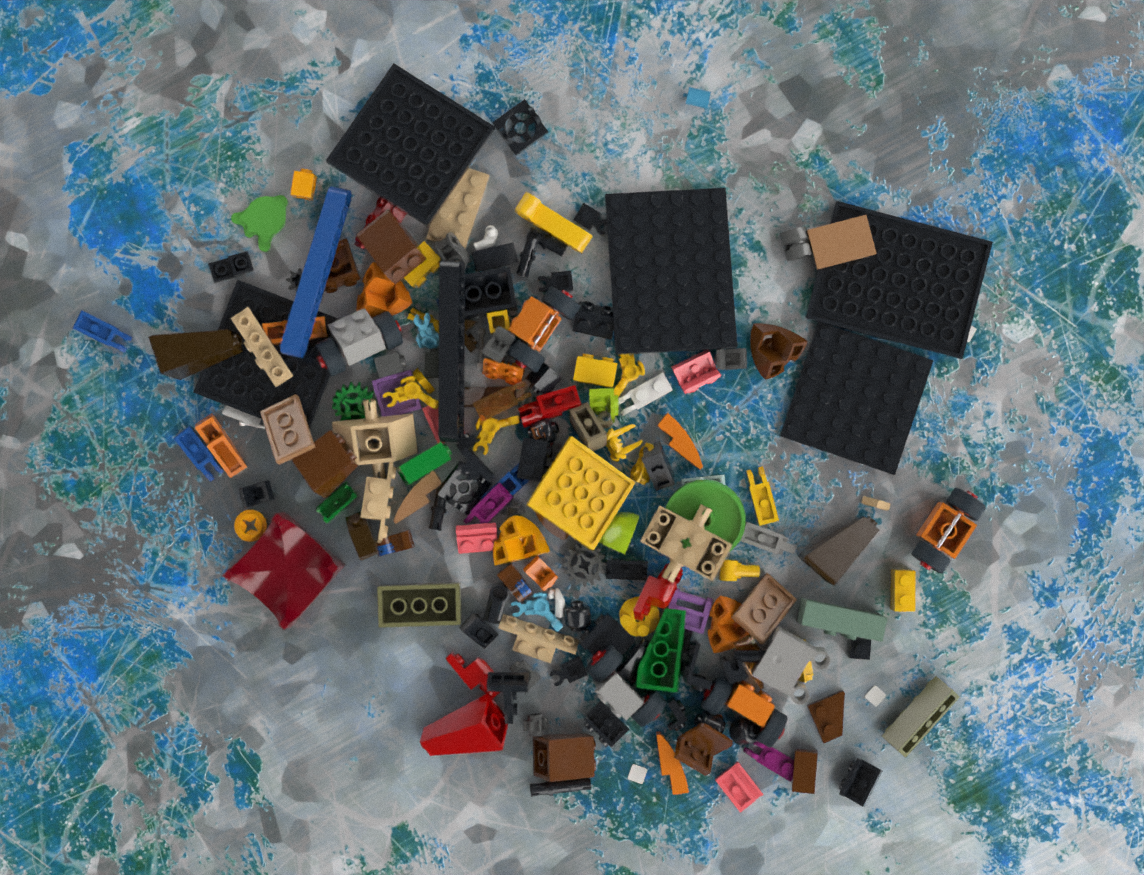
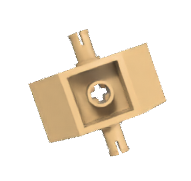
[332,399,418,479]
[640,504,732,582]

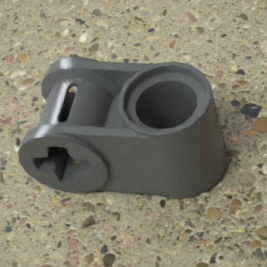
[433,232,470,268]

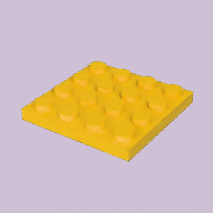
[526,436,636,550]

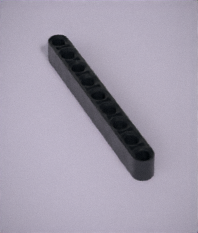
[438,260,465,443]

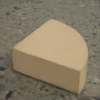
[861,496,891,511]

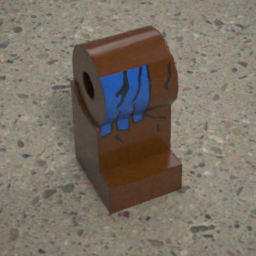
[376,530,415,557]
[497,563,533,603]

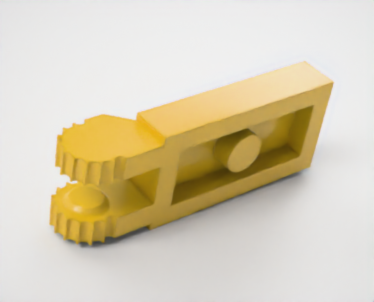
[746,466,779,526]

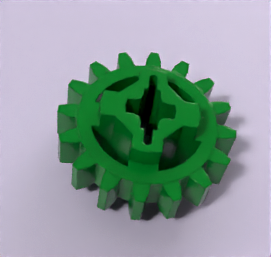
[332,382,376,421]

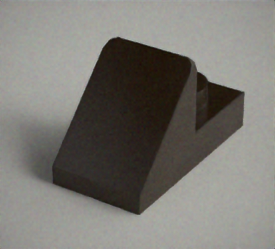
[465,320,478,354]

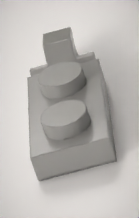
[740,522,797,555]

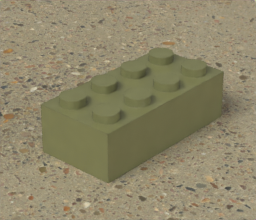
[377,582,462,628]

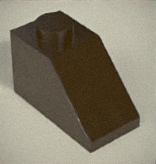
[345,511,379,561]

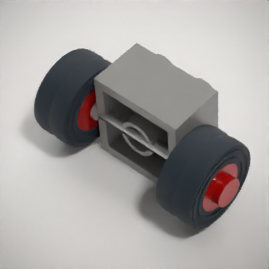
[315,308,403,377]
[586,645,666,727]

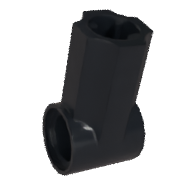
[483,582,509,624]

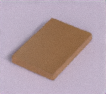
[806,215,877,270]
[260,394,315,465]
[731,573,797,645]

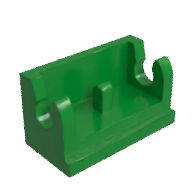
[316,481,360,523]

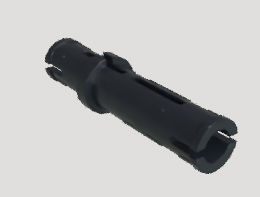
[530,778,592,797]

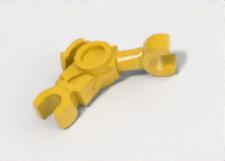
[614,354,645,398]
[382,376,439,409]
[473,415,521,455]

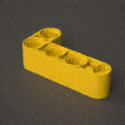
[515,192,593,254]

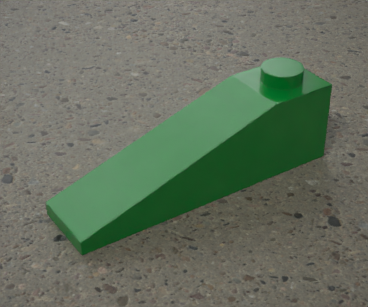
[636,608,686,693]

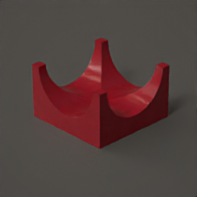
[222,512,346,630]

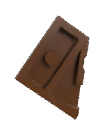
[807,690,845,743]

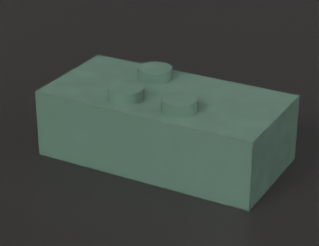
[796,598,888,642]

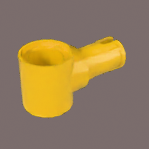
[719,560,760,581]

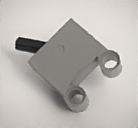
[733,626,830,705]

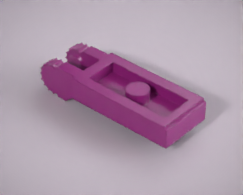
[463,483,513,524]
[743,741,794,782]

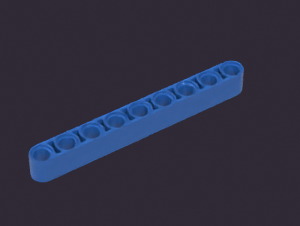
[280,186,352,358]

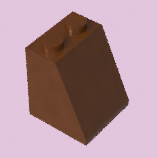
[356,209,426,284]
[291,430,359,498]
[533,733,596,782]

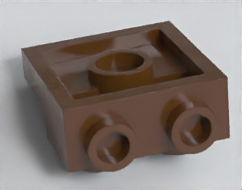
[324,238,361,294]

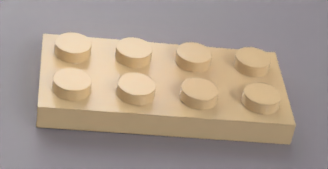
[426,168,490,250]

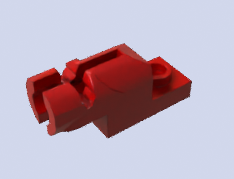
[518,385,581,428]
[633,564,683,621]
[445,651,500,698]

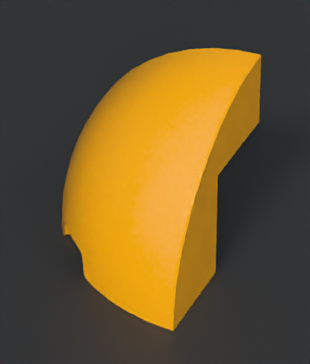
[493,515,550,566]

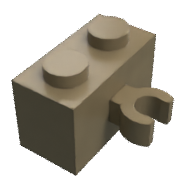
[569,402,613,451]

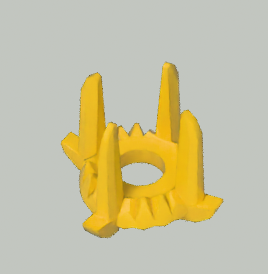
[606,424,643,462]

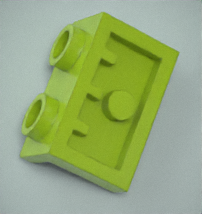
[589,388,619,423]

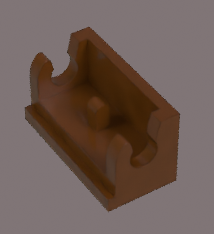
[792,749,818,794]

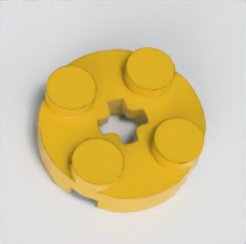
[619,596,660,637]

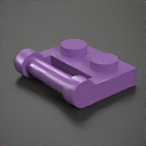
[668,588,713,634]

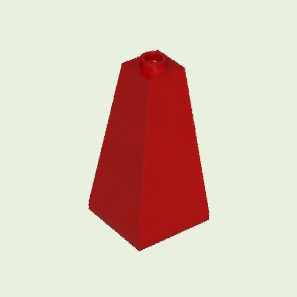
[420,693,508,756]

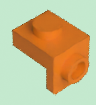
[523,555,558,591]

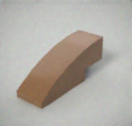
[393,470,443,524]

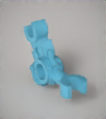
[414,313,439,349]
[511,592,564,632]

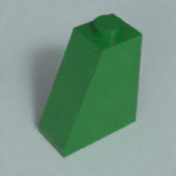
[396,442,452,486]

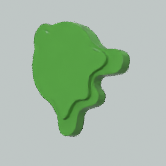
[231,195,288,252]

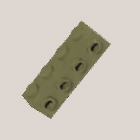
[882,676,960,758]

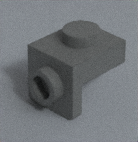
[482,326,515,363]
[714,348,747,370]

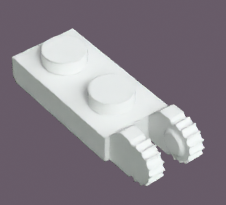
[618,373,673,416]

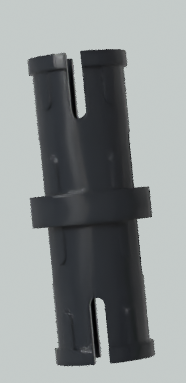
[526,227,568,257]
[516,235,540,277]
[429,489,447,531]

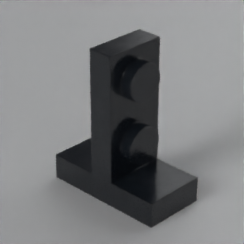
[486,672,529,724]

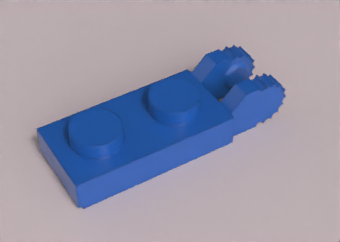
[73,310,133,352]
[174,426,224,482]

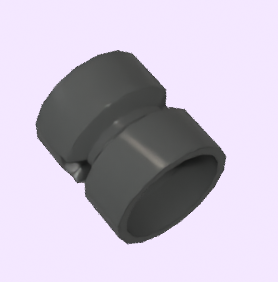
[780,227,812,261]

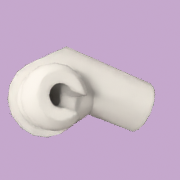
[474,225,498,251]
[548,587,565,618]

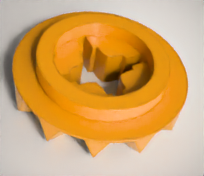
[234,509,267,542]

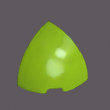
[599,512,640,554]

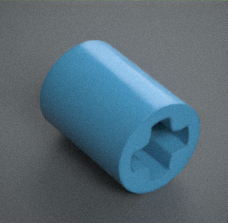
[683,87,711,109]

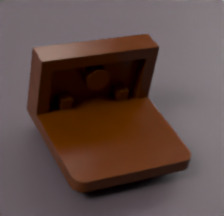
[674,723,733,776]

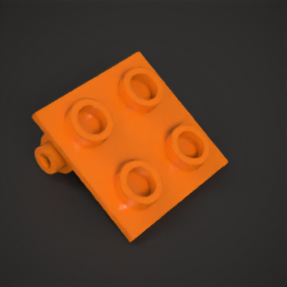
[482,358,525,385]

